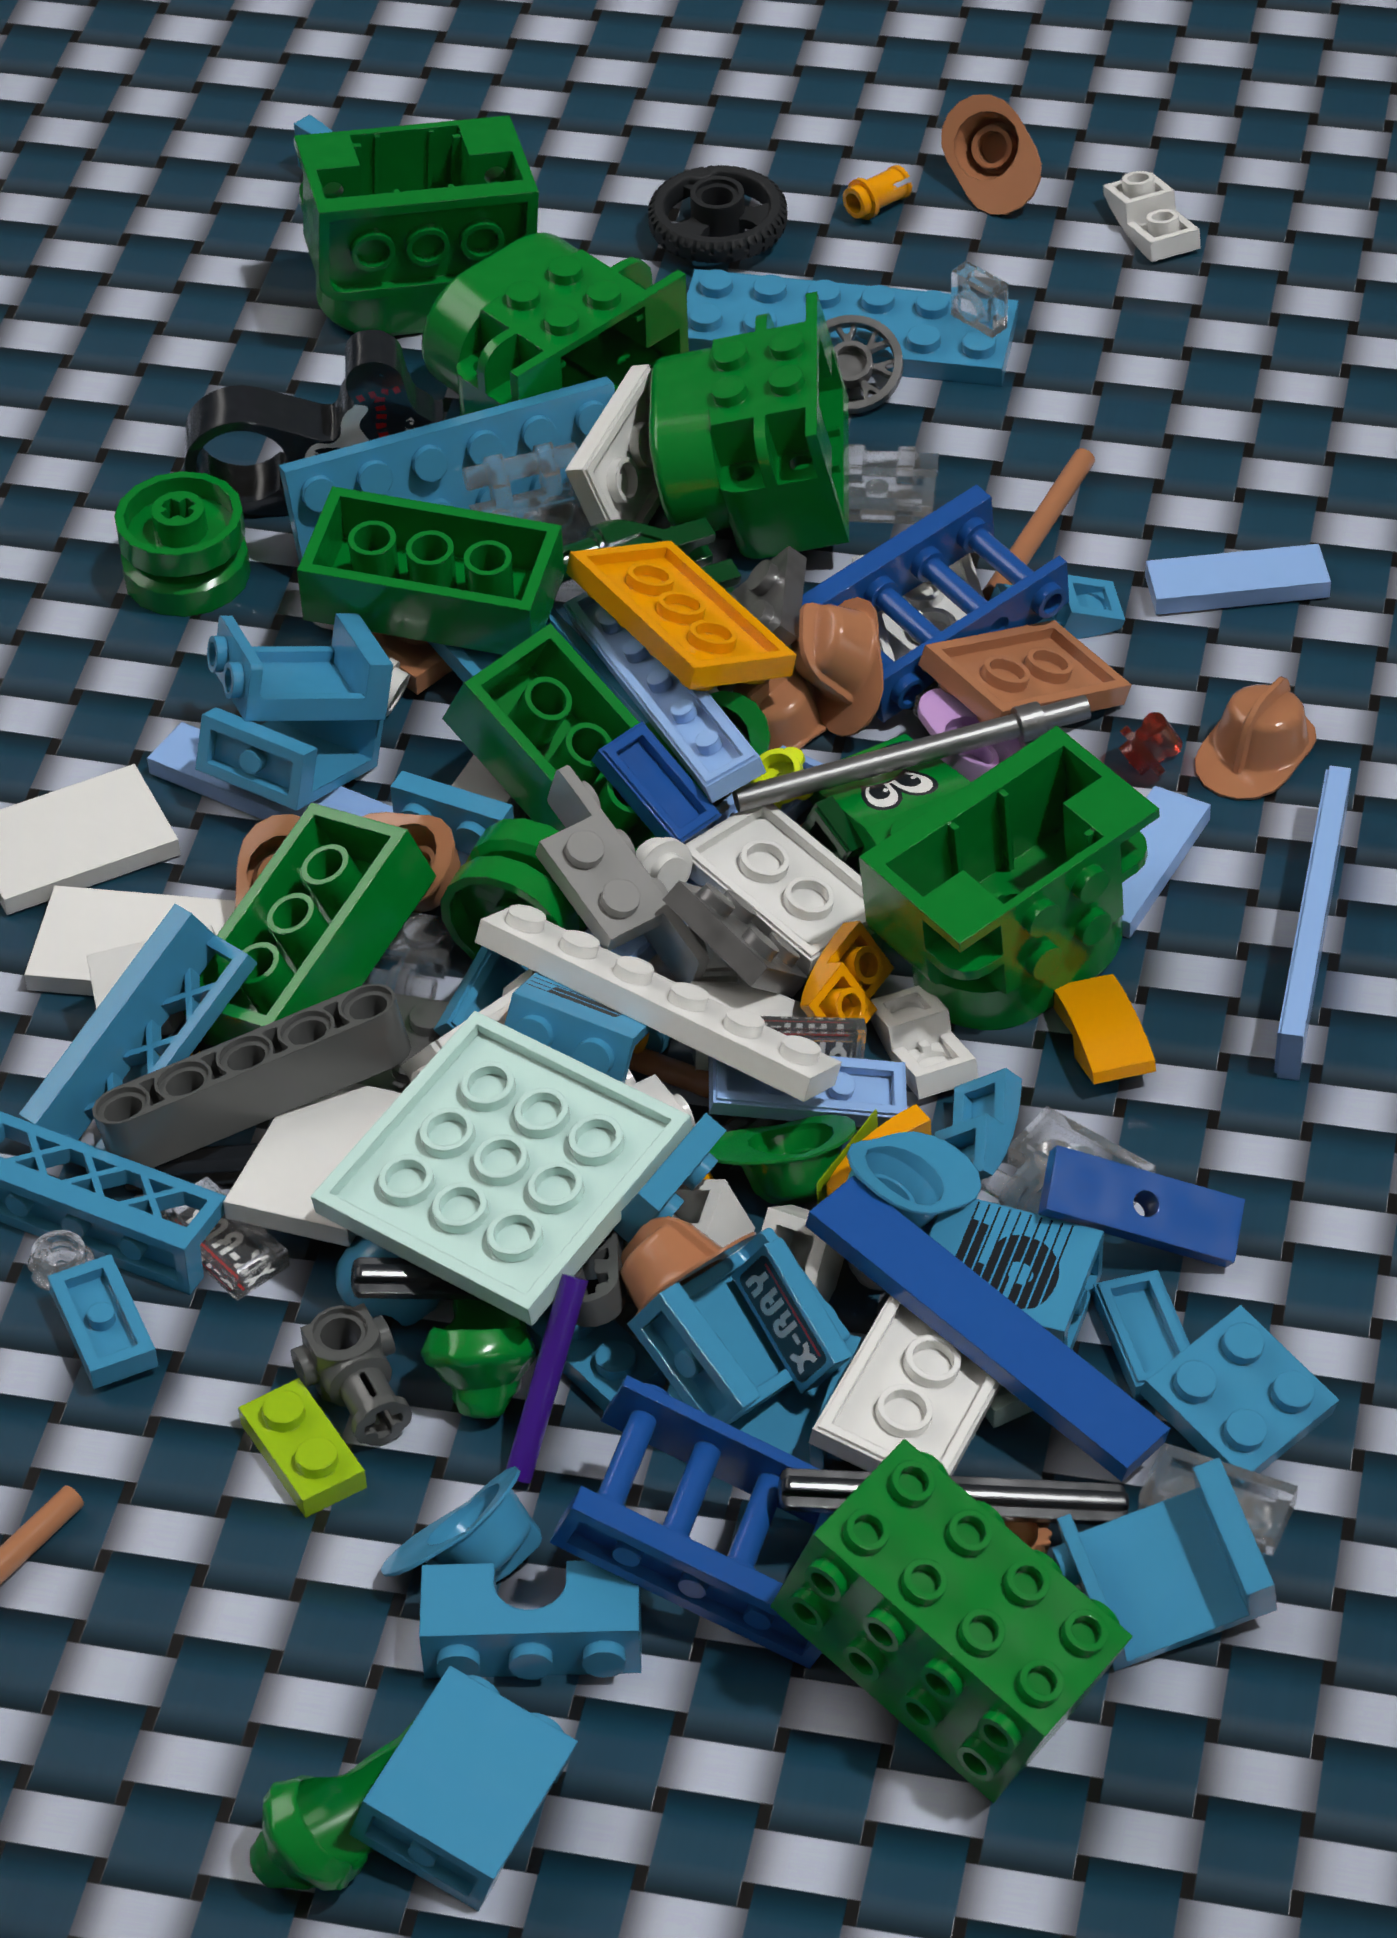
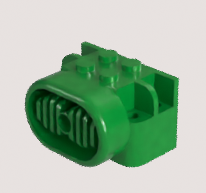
[294,115,539,336]
[422,232,689,416]
[649,291,849,559]
[859,726,1160,1030]

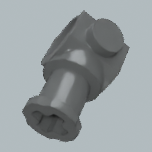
[291,1303,412,1446]

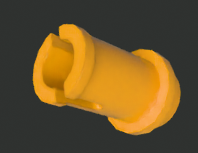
[843,165,912,220]

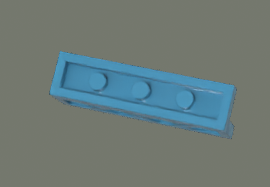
[19,904,258,1151]
[0,1111,226,1295]

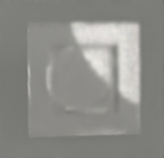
[951,261,1008,338]

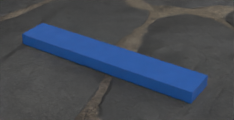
[805,1175,1171,1482]

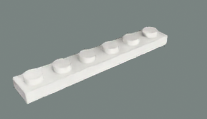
[475,904,842,1102]

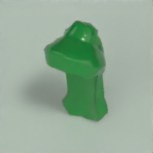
[420,1300,537,1419]
[250,1718,416,1891]

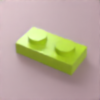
[238,1378,367,1518]

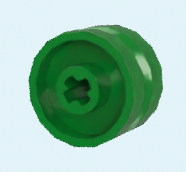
[114,471,251,617]
[440,818,587,960]

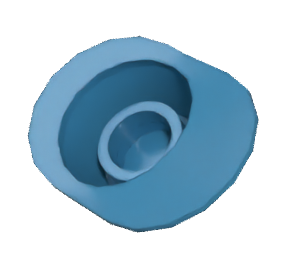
[847,1131,982,1229]
[380,1466,542,1582]

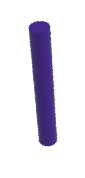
[506,1274,588,1484]

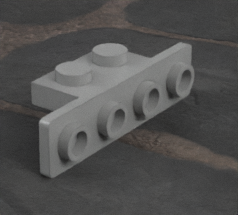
[535,765,709,983]

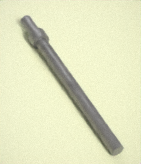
[732,695,1091,812]

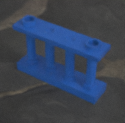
[802,484,1069,723]
[550,1375,833,1669]

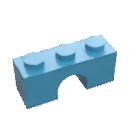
[419,1560,642,1680]

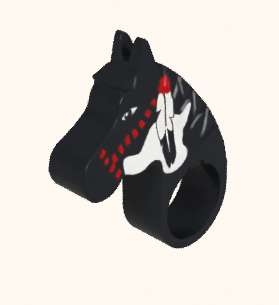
[184,330,444,517]

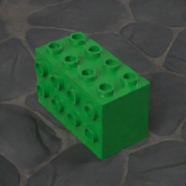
[770,1438,1133,1804]

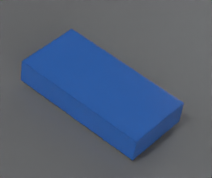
[591,721,722,844]

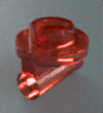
[1118,712,1183,777]

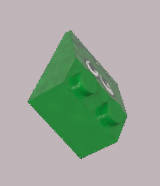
[809,734,971,875]

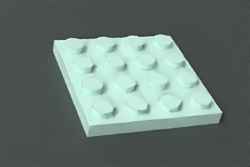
[310,1011,693,1326]

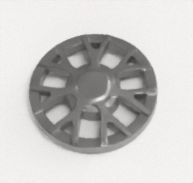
[826,315,903,414]

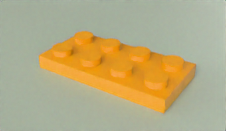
[566,541,797,691]

